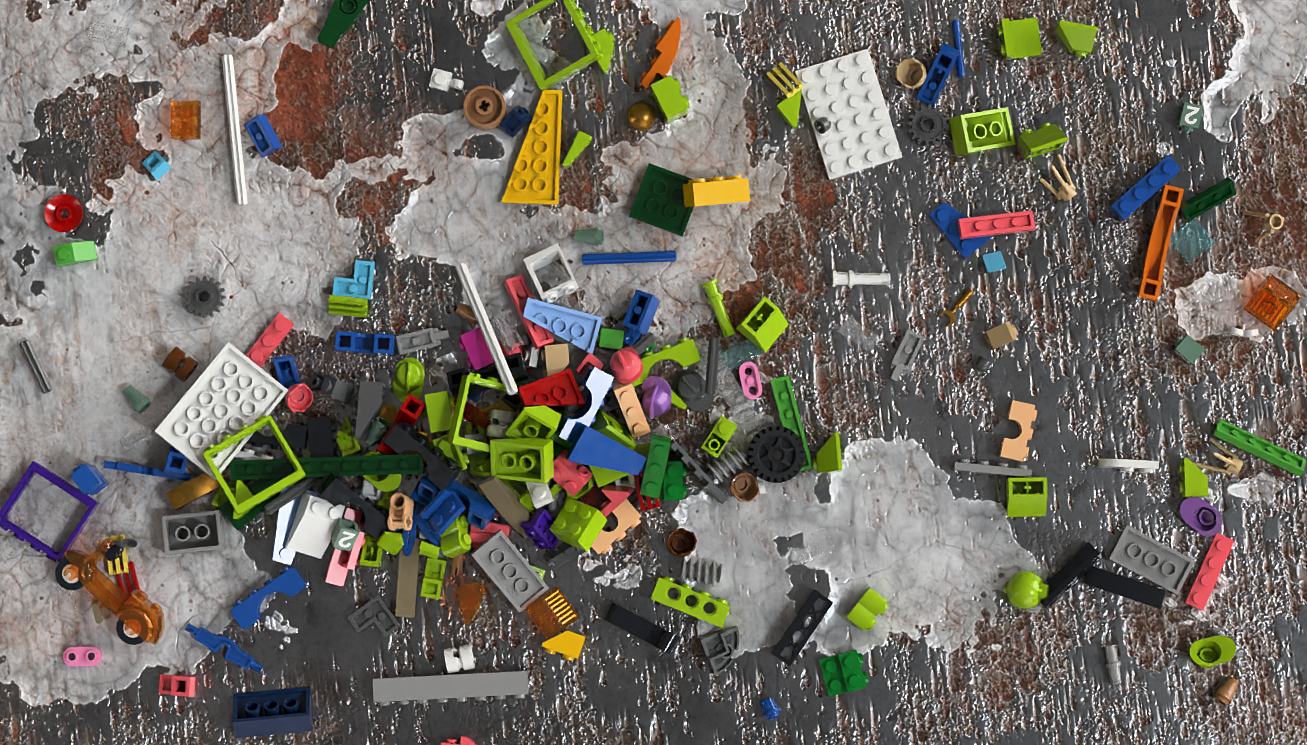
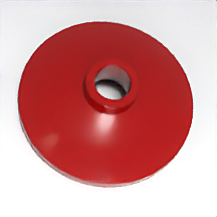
[44,194,83,232]

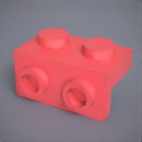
[553,449,593,497]

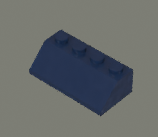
[232,687,313,738]

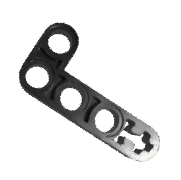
[604,602,679,654]

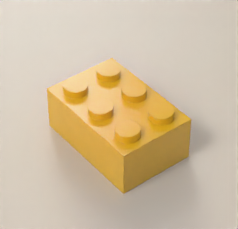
[683,175,750,207]

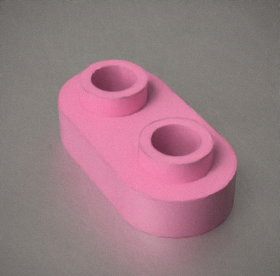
[739,362,762,400]
[63,647,103,666]

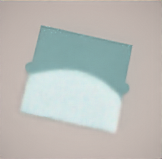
[1170,218,1215,263]

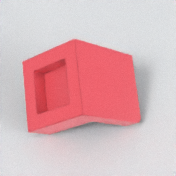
[575,353,605,377]

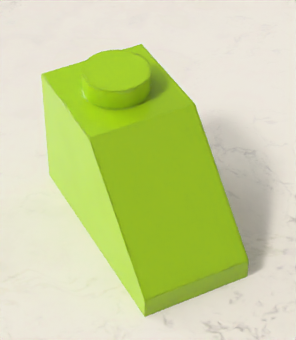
[592,28,616,75]

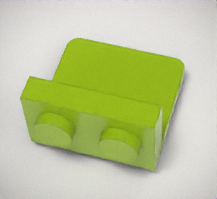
[997,18,1042,60]

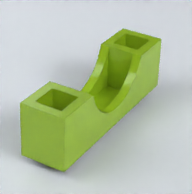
[632,337,701,388]

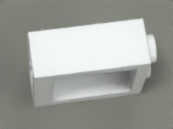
[523,243,579,303]

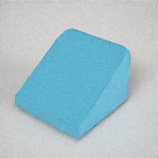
[142,150,171,180]
[982,251,1006,274]

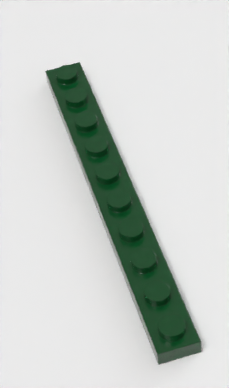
[230,454,424,480]

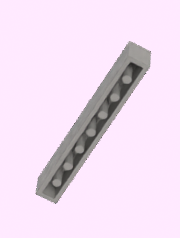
[373,670,529,706]

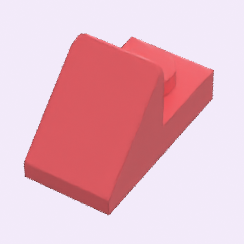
[600,485,635,517]

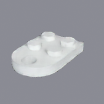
[1098,459,1159,474]

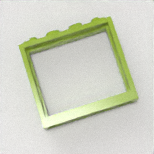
[505,0,603,90]
[447,372,519,454]
[202,415,306,515]

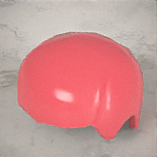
[284,383,313,413]

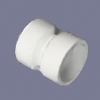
[486,409,515,439]
[444,644,475,673]

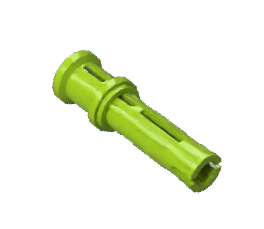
[701,279,735,338]

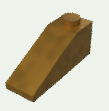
[166,472,228,510]

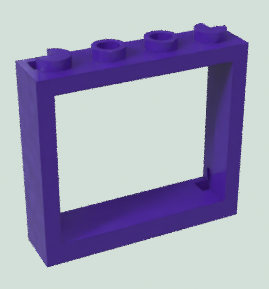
[0,461,100,562]

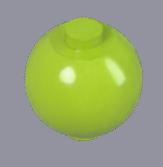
[1004,571,1049,609]

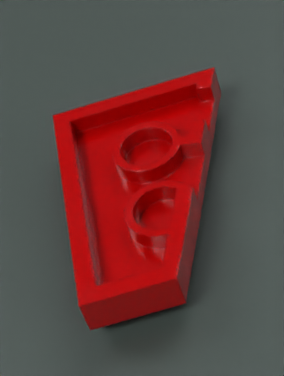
[517,368,585,407]

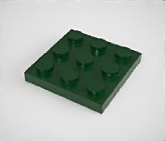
[629,163,694,237]

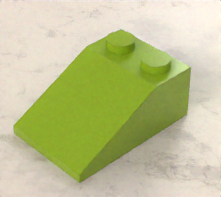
[948,107,1016,156]
[1018,123,1068,160]
[490,438,554,484]

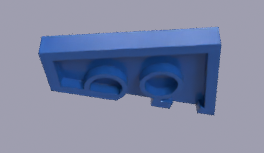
[929,203,993,259]

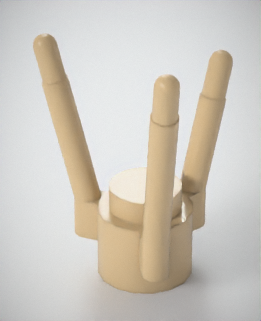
[1039,154,1077,202]
[1243,210,1284,242]
[1193,437,1243,476]

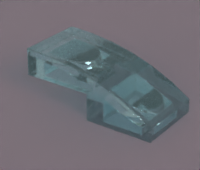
[721,339,764,371]

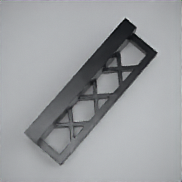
[1040,542,1102,610]
[771,589,833,666]

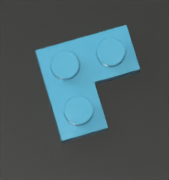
[332,260,375,301]

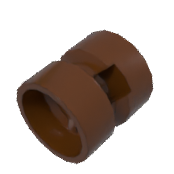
[162,346,198,382]

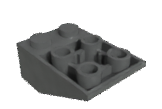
[352,381,386,440]

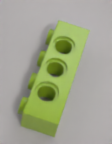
[651,575,731,628]

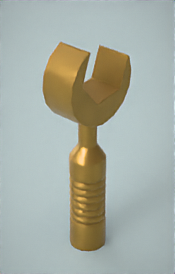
[938,288,974,328]

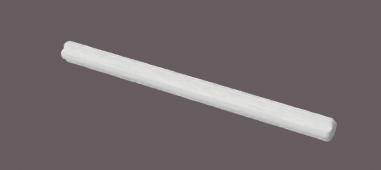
[222,54,247,205]
[455,263,518,395]

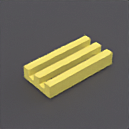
[766,62,803,99]
[105,534,129,575]

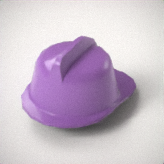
[641,376,671,419]
[1180,497,1222,537]

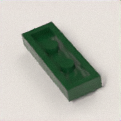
[1180,177,1236,222]

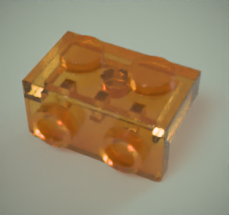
[170,100,201,141]

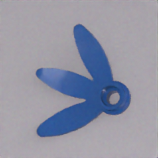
[377,501,441,556]

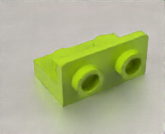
[432,434,470,470]

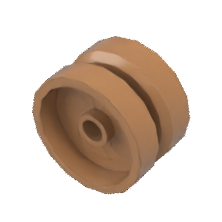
[463,85,506,131]

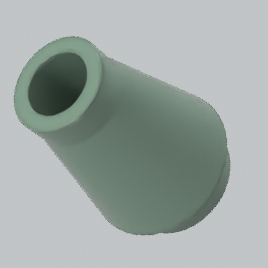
[575,227,604,246]
[123,385,151,413]
[365,417,390,446]

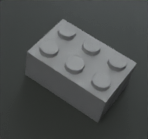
[161,510,226,555]

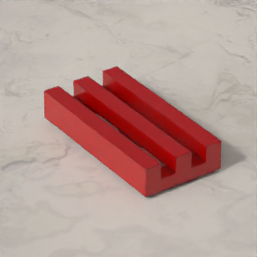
[633,471,661,511]
[114,562,143,604]

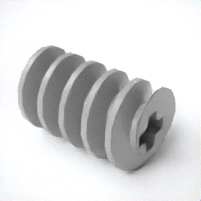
[706,443,749,482]
[681,558,723,587]

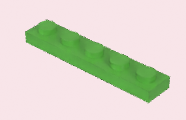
[770,375,814,472]
[1213,419,1306,476]

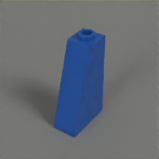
[565,424,647,475]

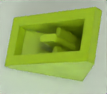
[776,89,802,130]
[233,480,255,520]
[360,536,383,567]

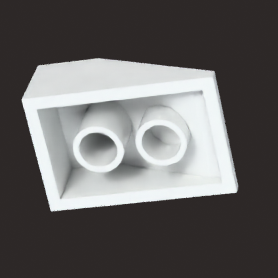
[285,493,345,559]

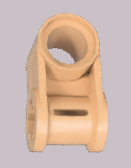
[387,493,414,531]

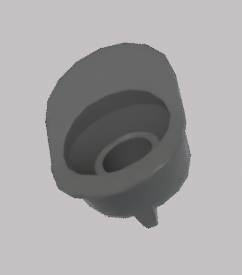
[673,369,714,411]

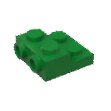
[644,461,687,501]
[819,650,869,697]

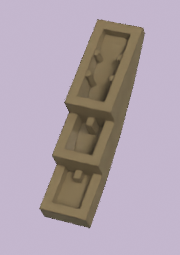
[479,476,532,538]
[395,537,420,618]

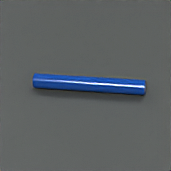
[952,20,966,78]

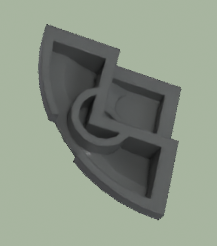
[698,626,739,676]

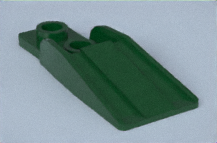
[317,0,369,49]
[219,478,284,531]

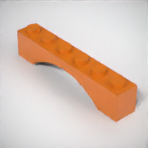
[1135,184,1184,302]

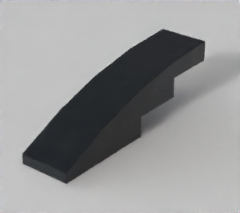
[1084,566,1167,609]

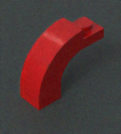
[376,394,426,455]

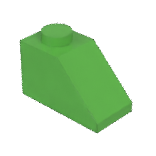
[53,241,98,268]

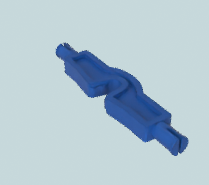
[103,460,191,481]
[185,623,264,674]

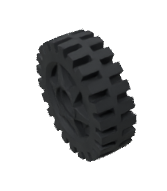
[748,426,805,483]

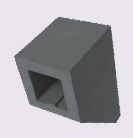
[309,372,354,403]

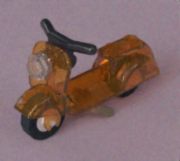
[55,532,165,645]

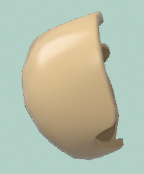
[896,58,927,89]

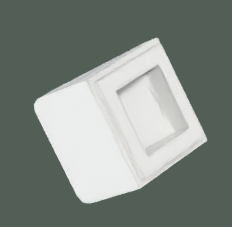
[361,478,382,501]

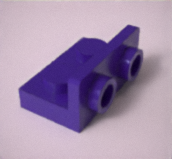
[520,508,559,550]

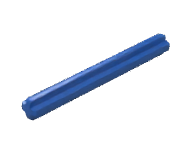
[582,251,677,265]

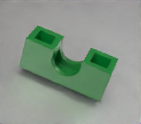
[640,434,672,499]

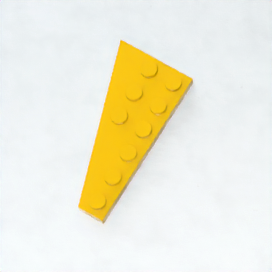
[501,90,563,205]

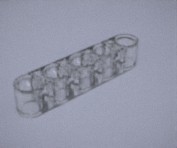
[699,351,763,437]

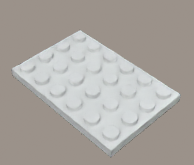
[795,49,902,181]
[154,342,288,480]

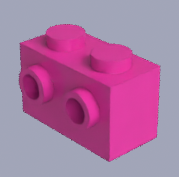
[458,327,495,370]

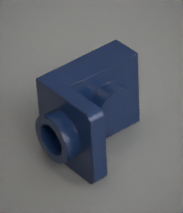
[499,105,533,138]

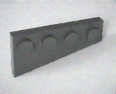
[670,441,728,504]

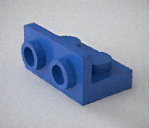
[420,489,466,535]

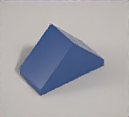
[273,354,300,388]

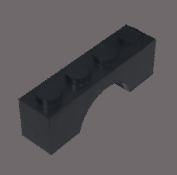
[446,352,529,399]
[384,421,462,490]
[247,423,308,453]
[317,472,389,540]

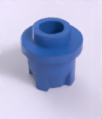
[760,697,781,721]

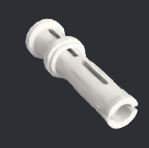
[832,270,890,287]

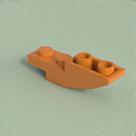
[640,17,681,91]

